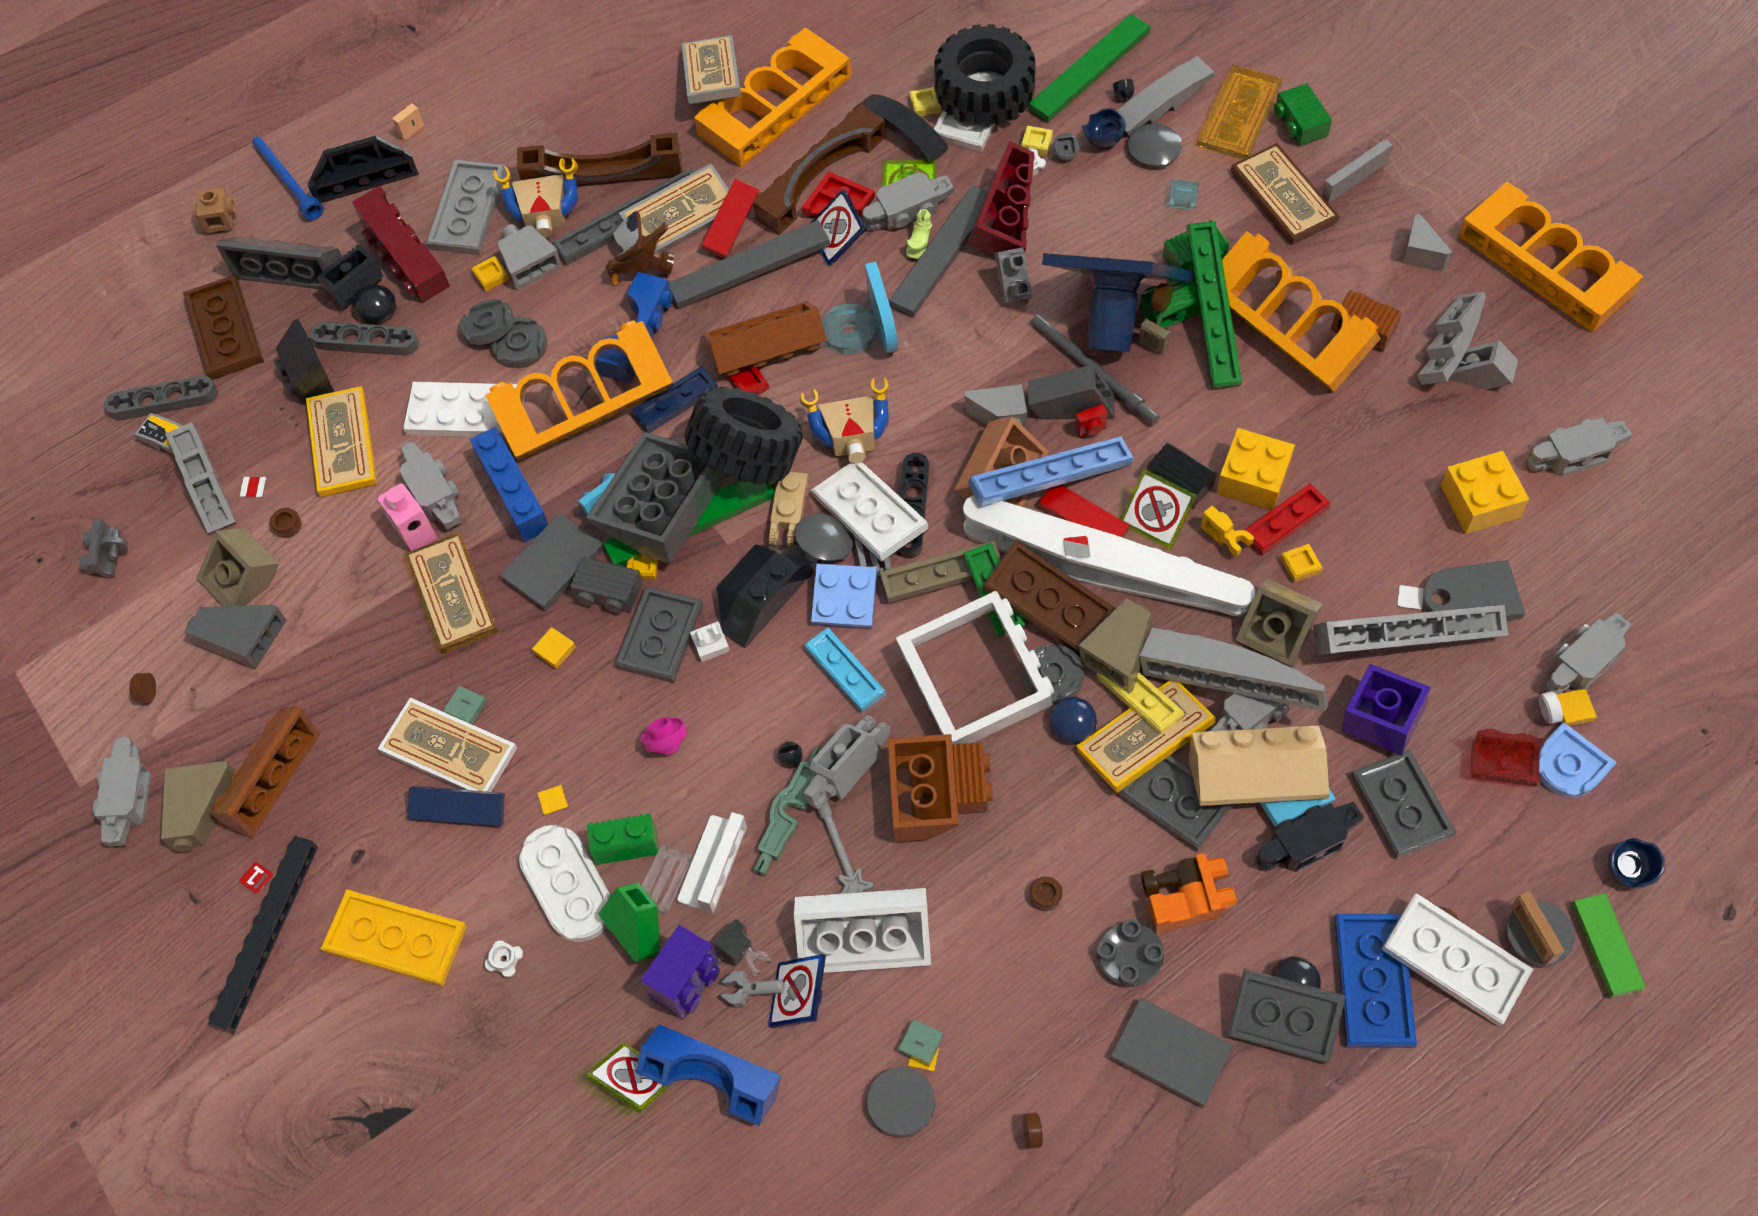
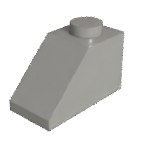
[1449,340,1518,390]
[964,384,1027,429]

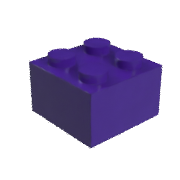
[1342,664,1431,756]
[640,925,720,1020]

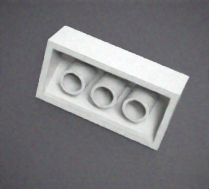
[794,888,931,973]

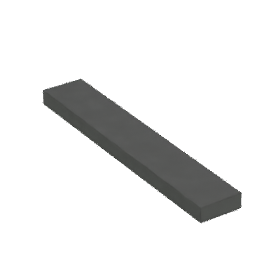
[552,168,694,265]
[889,185,987,317]
[669,220,830,309]

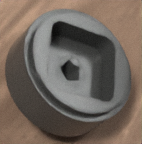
[1052,133,1080,162]

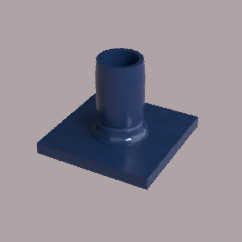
[1042,253,1192,352]

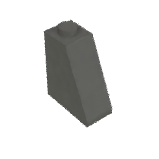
[1025,364,1115,419]
[184,605,287,670]

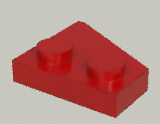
[802,171,875,217]

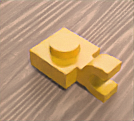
[1201,506,1254,557]

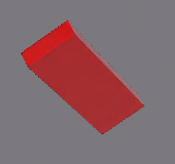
[701,178,760,259]
[1244,483,1331,556]
[1039,485,1130,538]

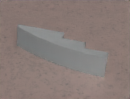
[1118,56,1215,137]
[1418,292,1486,385]
[165,422,236,534]

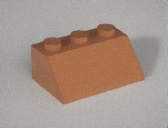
[954,416,1049,507]

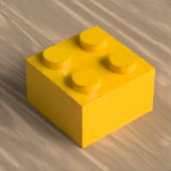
[1216,428,1295,510]
[1440,451,1529,534]

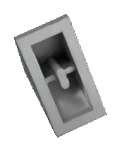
[1403,213,1452,271]

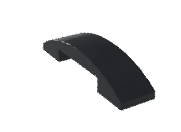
[853,94,948,164]

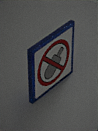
[811,189,867,266]
[768,954,826,1028]

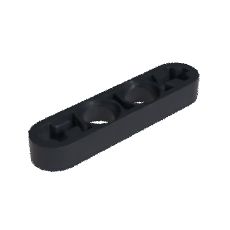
[897,453,929,559]

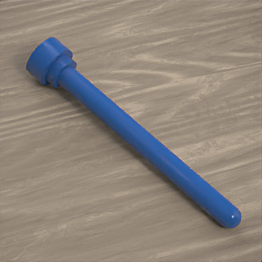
[252,136,324,221]

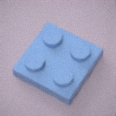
[811,564,877,629]

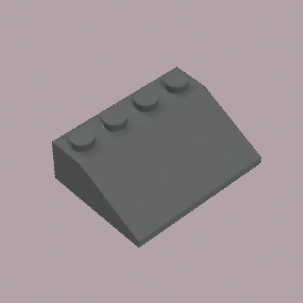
[586,432,726,564]

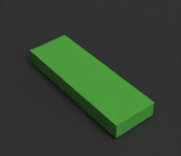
[1571,893,1646,999]

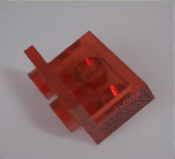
[1470,729,1544,787]

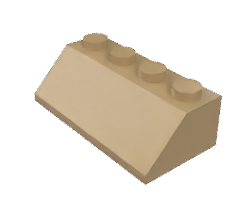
[1188,725,1329,806]

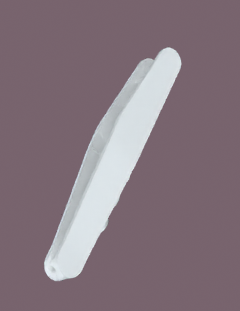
[963,495,1255,617]

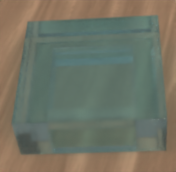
[1168,180,1199,210]

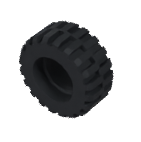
[934,24,1036,127]
[684,387,803,485]

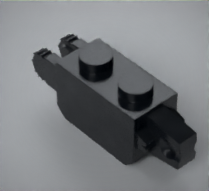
[1256,802,1364,872]

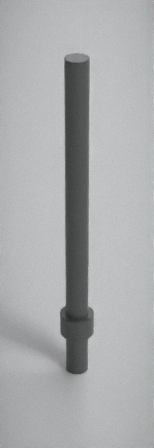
[1031,315,1160,425]

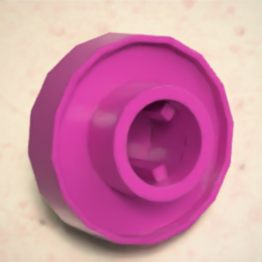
[641,717,687,755]

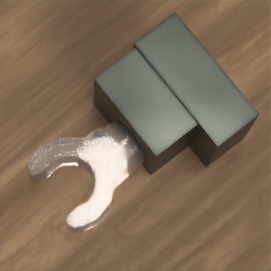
[714,919,771,977]

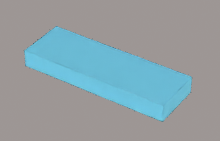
[804,627,886,713]

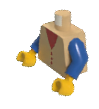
[494,158,578,238]
[800,377,889,463]

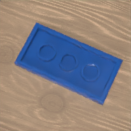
[1334,914,1417,1048]

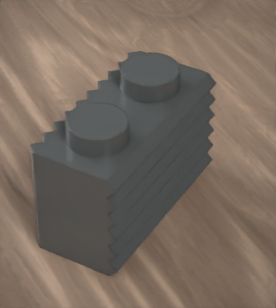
[571,557,643,613]

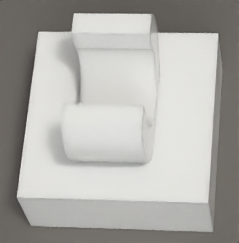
[690,622,730,662]

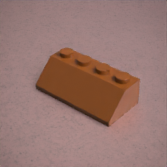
[702,301,827,376]
[211,706,320,839]

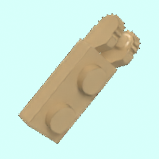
[769,472,809,545]

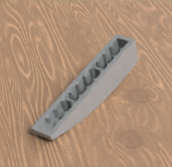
[1313,605,1509,656]
[1139,628,1328,712]

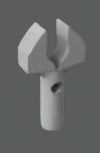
[721,971,784,1008]

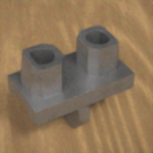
[995,248,1032,303]
[79,518,128,579]

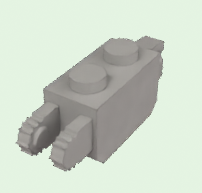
[862,172,954,231]
[1527,417,1632,477]
[399,441,462,530]
[1544,613,1632,694]
[1211,667,1300,731]
[803,715,891,809]
[93,735,151,847]

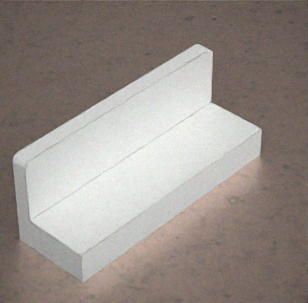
[677,812,747,914]

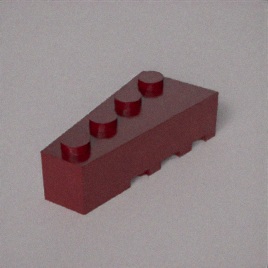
[967,141,1035,256]
[352,185,450,303]

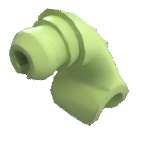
[906,209,932,259]

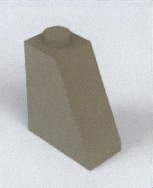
[1079,598,1152,694]
[161,761,236,852]

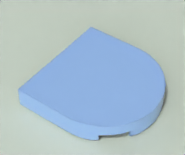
[1535,722,1617,797]

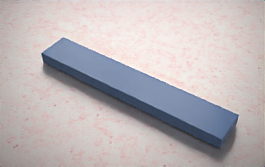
[968,436,1134,506]

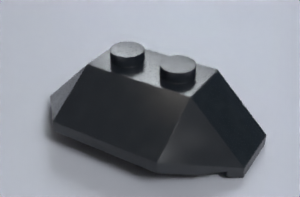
[308,135,419,203]
[717,545,821,649]

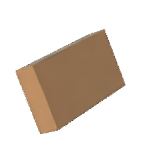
[1511,891,1565,965]

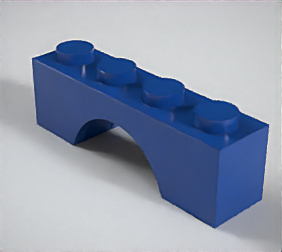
[595,272,673,384]
[469,426,548,543]
[636,1024,781,1126]

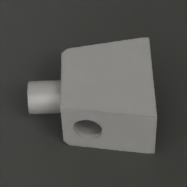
[497,224,562,290]

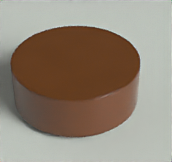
[1151,283,1173,313]
[270,508,302,538]
[129,673,156,703]
[1029,877,1063,911]
[1023,1112,1043,1149]

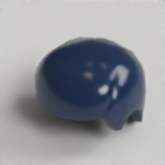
[1083,108,1126,148]
[1050,697,1097,744]
[1608,838,1665,889]

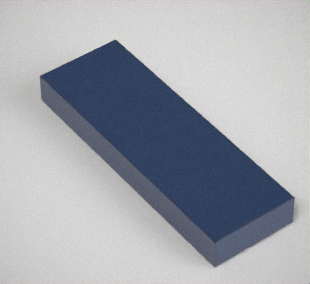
[631,366,718,433]
[408,786,505,826]

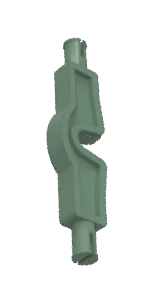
[753,747,822,876]

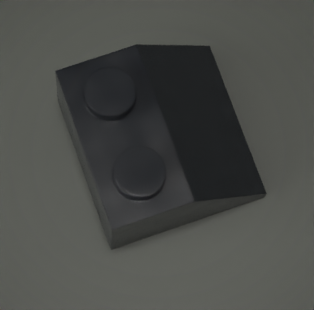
[275,319,334,405]

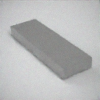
[1322,140,1393,203]

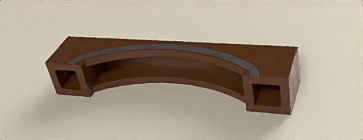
[753,104,886,235]
[517,133,682,184]

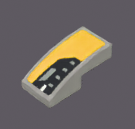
[134,413,201,455]

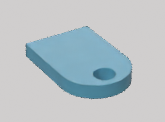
[865,262,898,353]

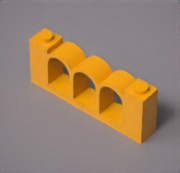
[694,27,851,168]
[1458,181,1644,333]
[1222,231,1381,392]
[485,320,673,461]

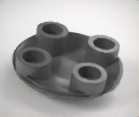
[1128,124,1182,170]
[795,513,853,562]
[1097,919,1164,986]

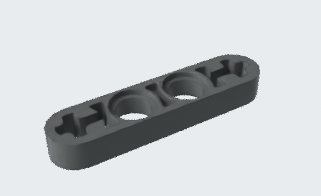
[310,322,419,355]
[104,376,218,420]

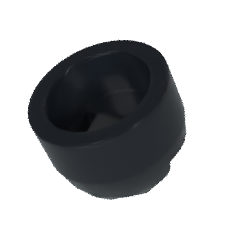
[1112,79,1135,101]
[777,741,803,769]

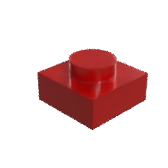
[1075,404,1108,438]

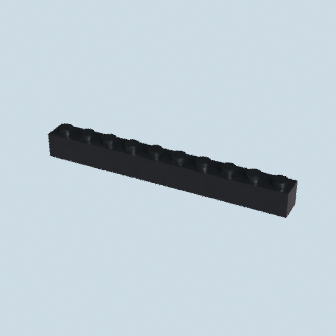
[208,836,318,1035]

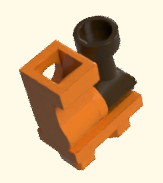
[1141,853,1237,934]

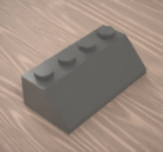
[216,237,343,290]

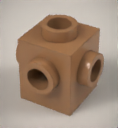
[193,187,236,233]

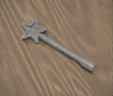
[818,800,874,894]

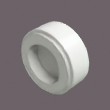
[1538,691,1563,724]

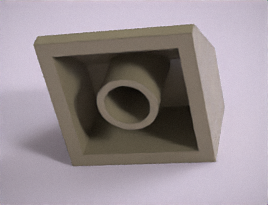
[196,528,279,606]
[1235,578,1323,667]

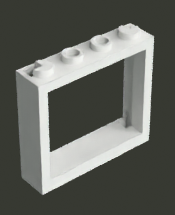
[896,591,1055,745]

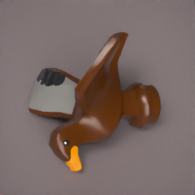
[606,211,674,285]

